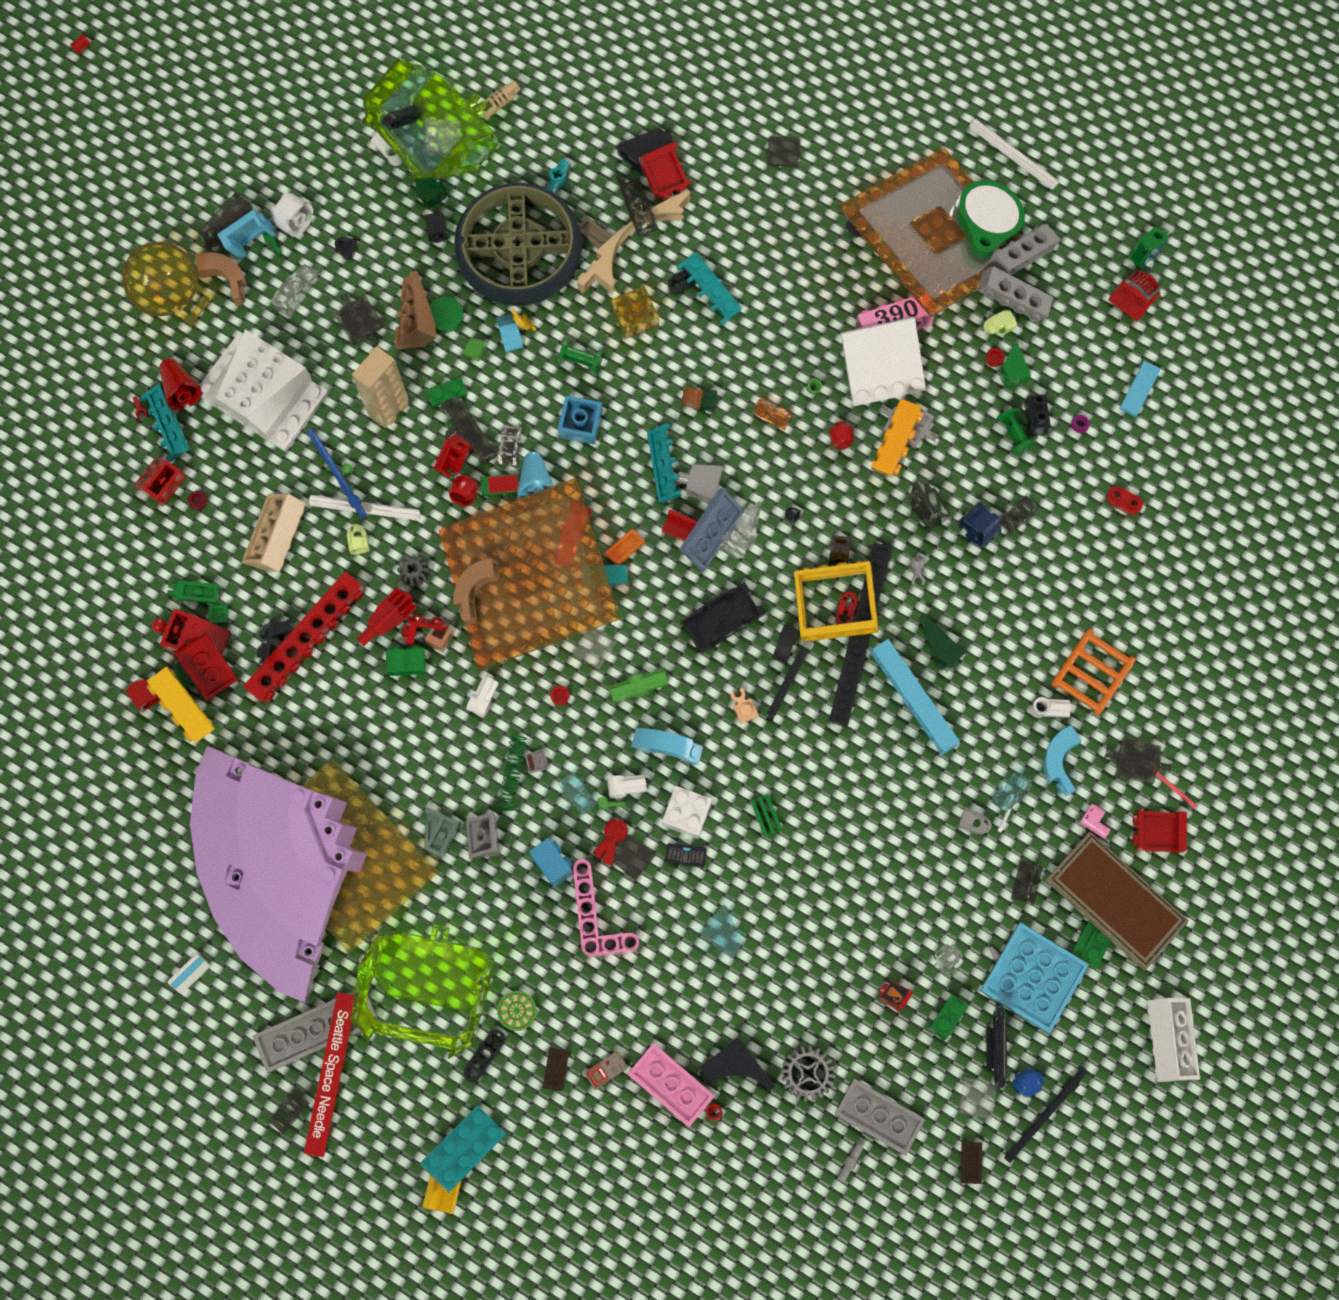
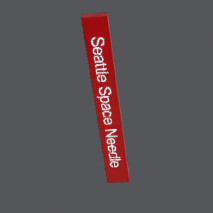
[304,992,358,1157]

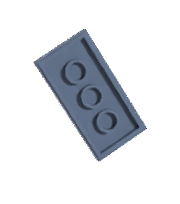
[679,488,745,572]

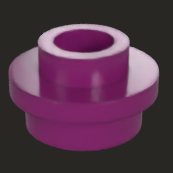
[1071,415,1090,433]

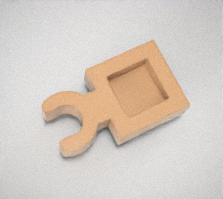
[730,688,759,725]

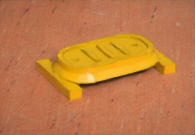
[511,309,537,331]

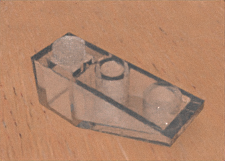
[271,264,320,318]
[719,501,762,560]

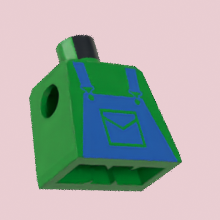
[1128,227,1171,269]

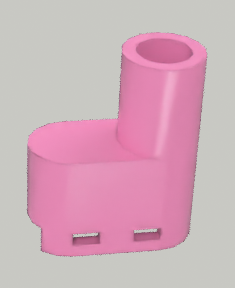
[1079,804,1111,839]

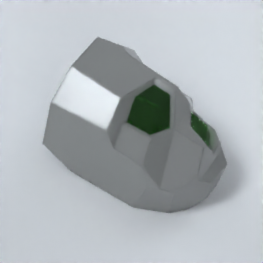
[958,807,992,835]

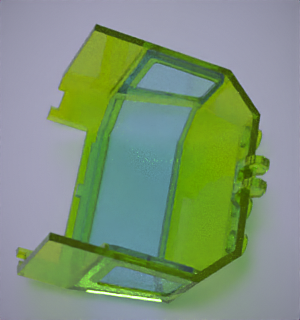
[363,57,499,180]

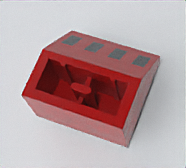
[133,457,186,507]

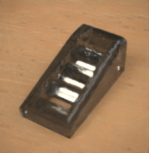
[497,425,522,466]
[999,495,1040,535]
[268,1089,311,1134]

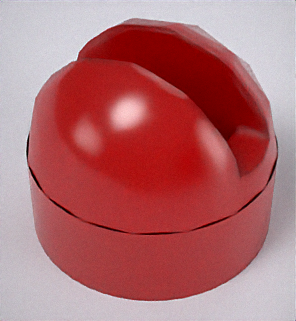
[706,1104,723,1121]

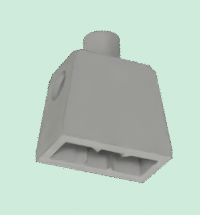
[677,464,723,504]

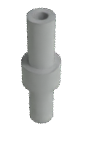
[837,1143,864,1183]

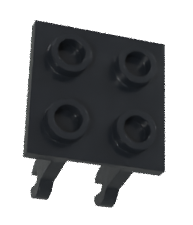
[256,619,295,664]

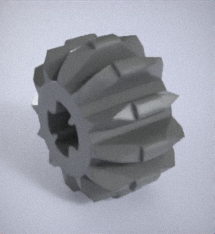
[397,554,430,587]

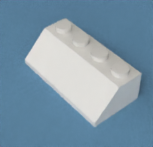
[1148,998,1200,1082]

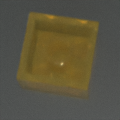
[610,286,659,340]

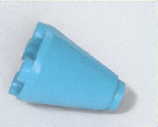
[517,452,555,507]

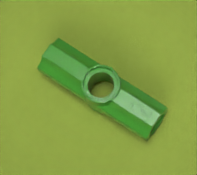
[608,668,669,703]

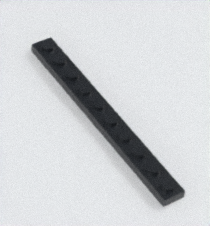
[828,542,892,728]

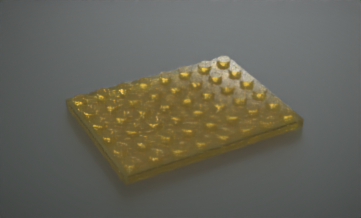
[301,759,438,954]

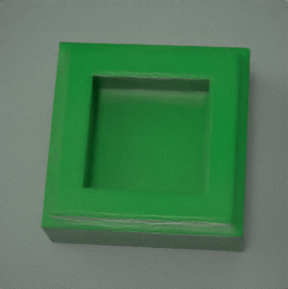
[208,605,229,625]

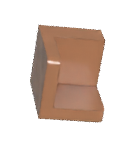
[425,627,454,653]

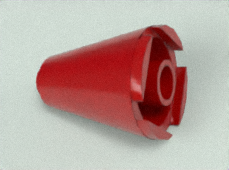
[159,358,202,410]

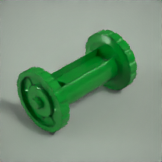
[558,339,603,375]
[996,408,1036,455]

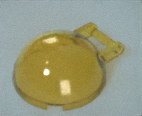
[122,241,215,326]

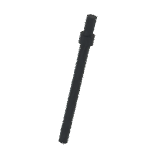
[1004,1066,1088,1163]

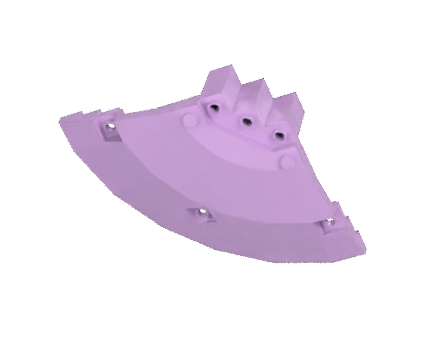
[190,746,367,1003]

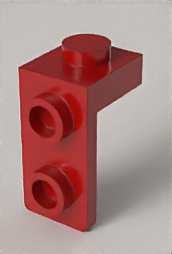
[401,615,447,644]

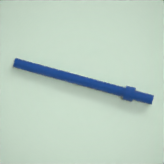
[307,428,367,518]

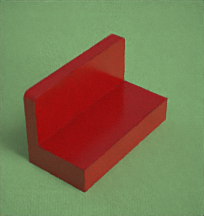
[662,509,698,542]

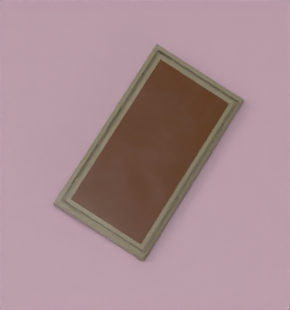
[1045,832,1189,971]

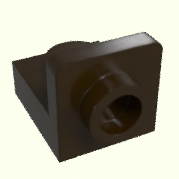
[829,535,851,565]

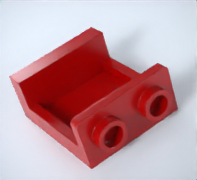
[638,142,692,200]
[1132,809,1187,853]

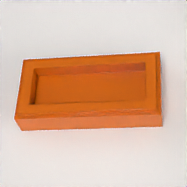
[605,528,645,565]

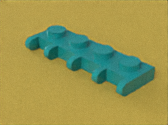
[676,252,742,325]
[141,384,190,462]
[647,424,682,503]

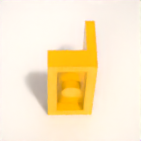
[422,1175,461,1214]

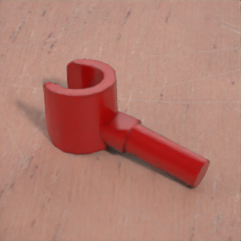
[132,396,148,420]

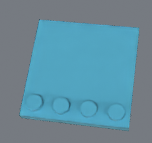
[980,922,1089,1034]

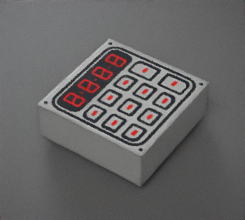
[525,749,549,774]

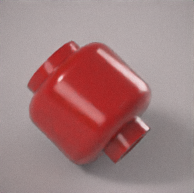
[829,421,855,450]

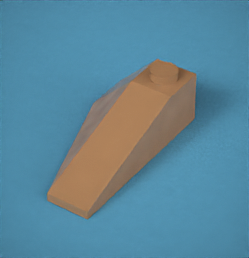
[395,270,436,349]

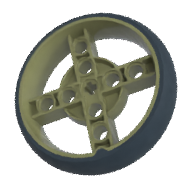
[454,183,582,306]

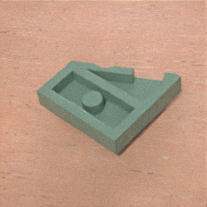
[424,807,461,859]

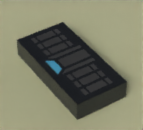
[665,843,707,868]

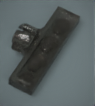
[441,396,498,465]

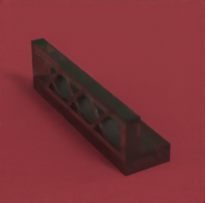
[616,174,659,237]

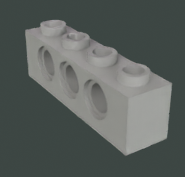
[989,224,1060,275]
[977,266,1053,321]

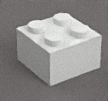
[662,786,712,839]

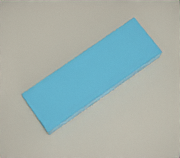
[1120,361,1161,417]

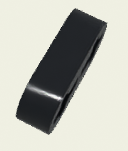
[668,270,697,295]

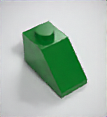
[1000,342,1031,389]

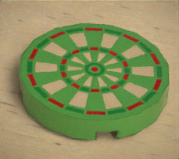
[497,991,537,1031]

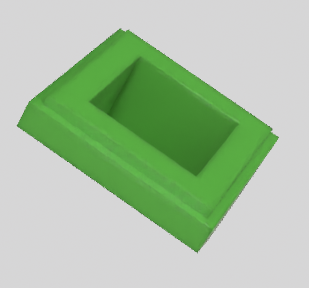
[462,338,487,362]

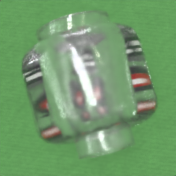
[934,944,964,974]

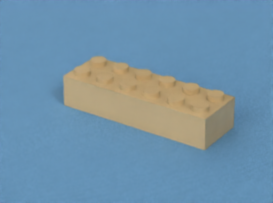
[352,346,409,429]

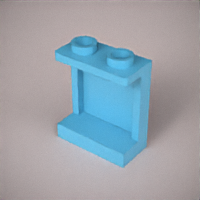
[217,210,276,260]

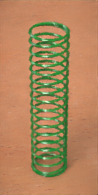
[498,735,527,811]

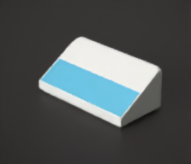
[167,954,210,994]

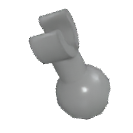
[910,556,925,586]

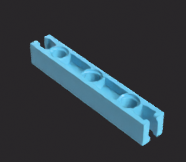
[871,639,960,756]

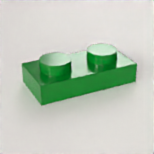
[426,377,468,408]

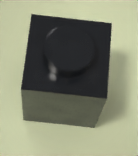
[425,212,448,243]

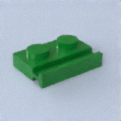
[1071,920,1111,970]

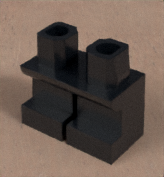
[1024,394,1051,436]

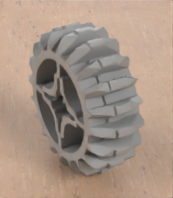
[781,1046,835,1102]

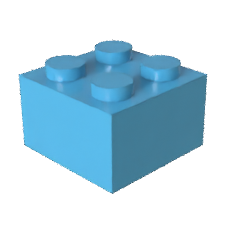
[558,396,603,445]
[529,838,573,889]

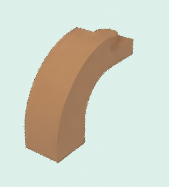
[195,252,248,306]
[453,558,500,625]

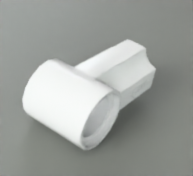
[371,131,404,166]
[466,676,499,717]
[1030,697,1071,718]
[607,775,647,798]

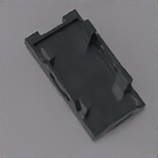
[681,582,766,655]

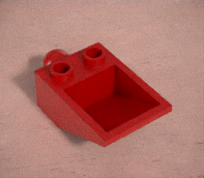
[152,609,231,655]

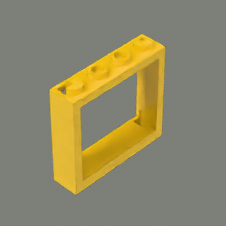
[794,560,879,642]

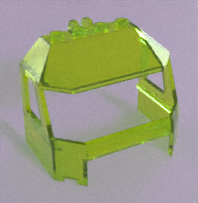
[351,924,494,1059]

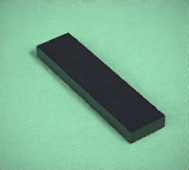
[766,647,807,721]

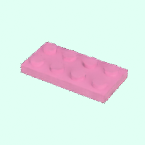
[628,1043,715,1127]

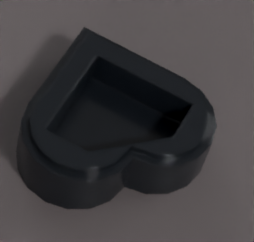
[334,237,357,260]

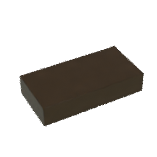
[542,1047,570,1091]
[960,1141,982,1184]

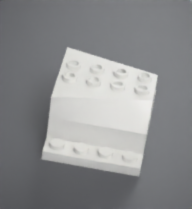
[200,329,329,452]

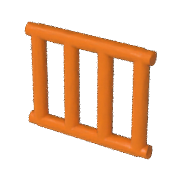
[1051,629,1136,716]

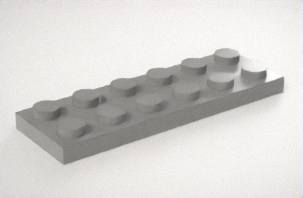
[252,986,380,1073]

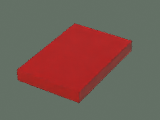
[173,633,239,701]

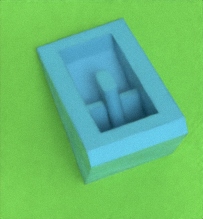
[496,314,523,352]

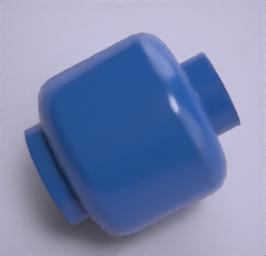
[1012,1067,1044,1098]

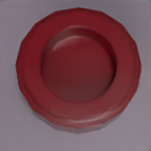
[188,491,208,510]

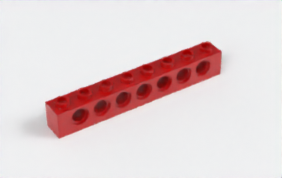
[243,572,365,705]

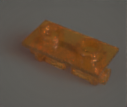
[753,398,793,430]

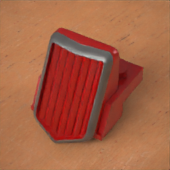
[1108,271,1161,322]

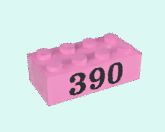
[855,292,936,331]

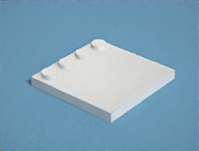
[841,317,926,406]

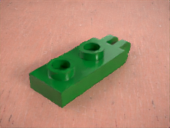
[167,580,221,604]

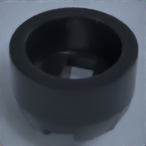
[785,507,801,524]

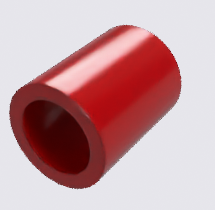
[70,34,91,54]

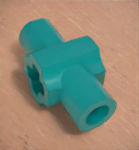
[546,159,571,194]

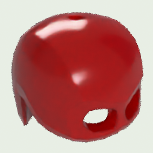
[449,475,478,507]

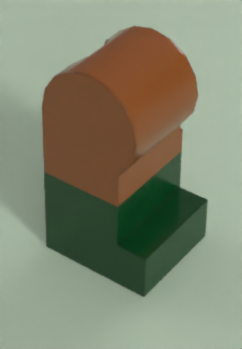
[681,387,718,413]

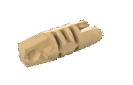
[477,81,521,119]

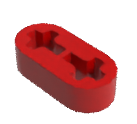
[835,592,857,625]

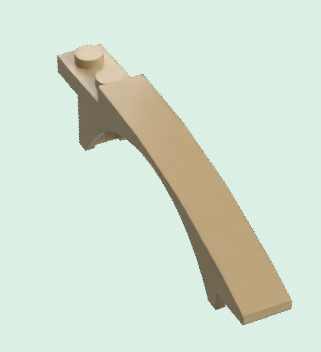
[577,190,690,294]

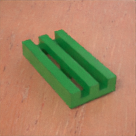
[750,794,782,837]

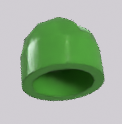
[806,378,822,394]

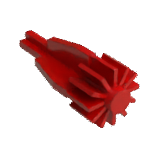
[356,587,417,647]

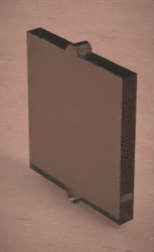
[766,136,801,168]
[613,834,656,880]

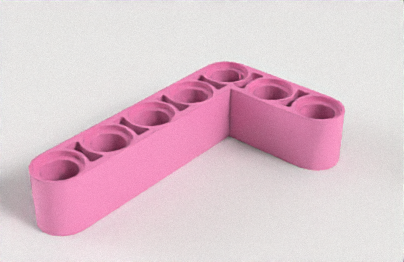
[573,859,639,957]

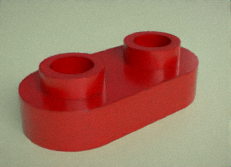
[1106,486,1143,515]

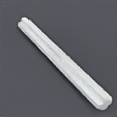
[969,119,1059,189]
[309,495,420,521]

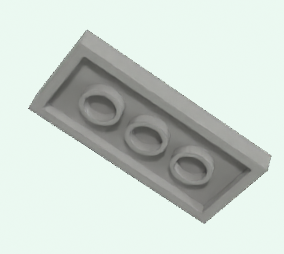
[834,1079,925,1156]

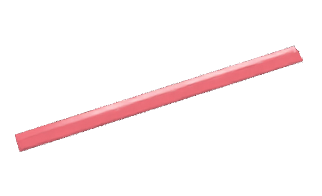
[1148,765,1197,809]

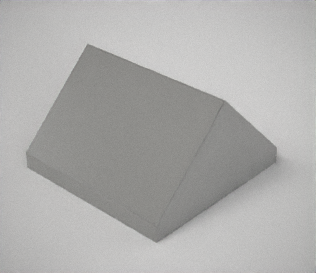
[466,812,500,859]

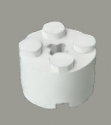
[270,192,313,236]

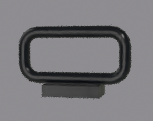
[985,1006,1007,1089]

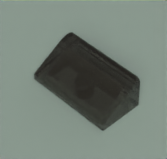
[1011,861,1043,905]

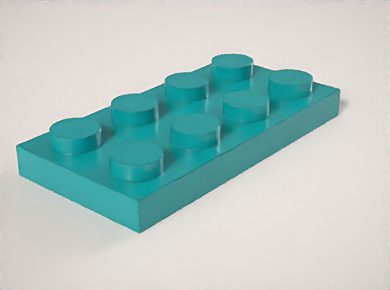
[420,1105,506,1193]

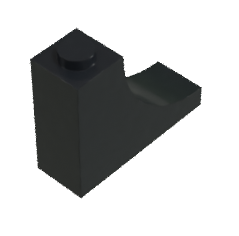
[699,1038,775,1092]

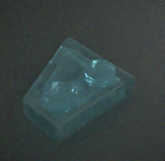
[700,904,743,959]

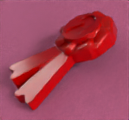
[593,819,628,866]

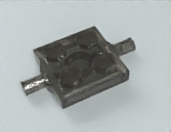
[334,293,385,347]
[1104,737,1172,785]

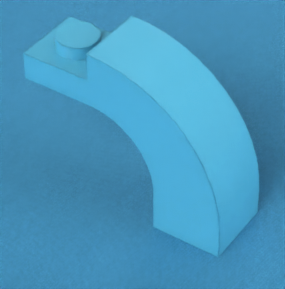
[1043,725,1082,797]
[631,728,703,765]

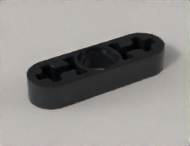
[382,105,423,130]
[464,1030,506,1082]

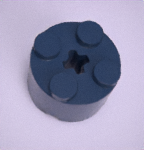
[958,502,1002,548]

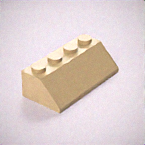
[241,493,306,572]

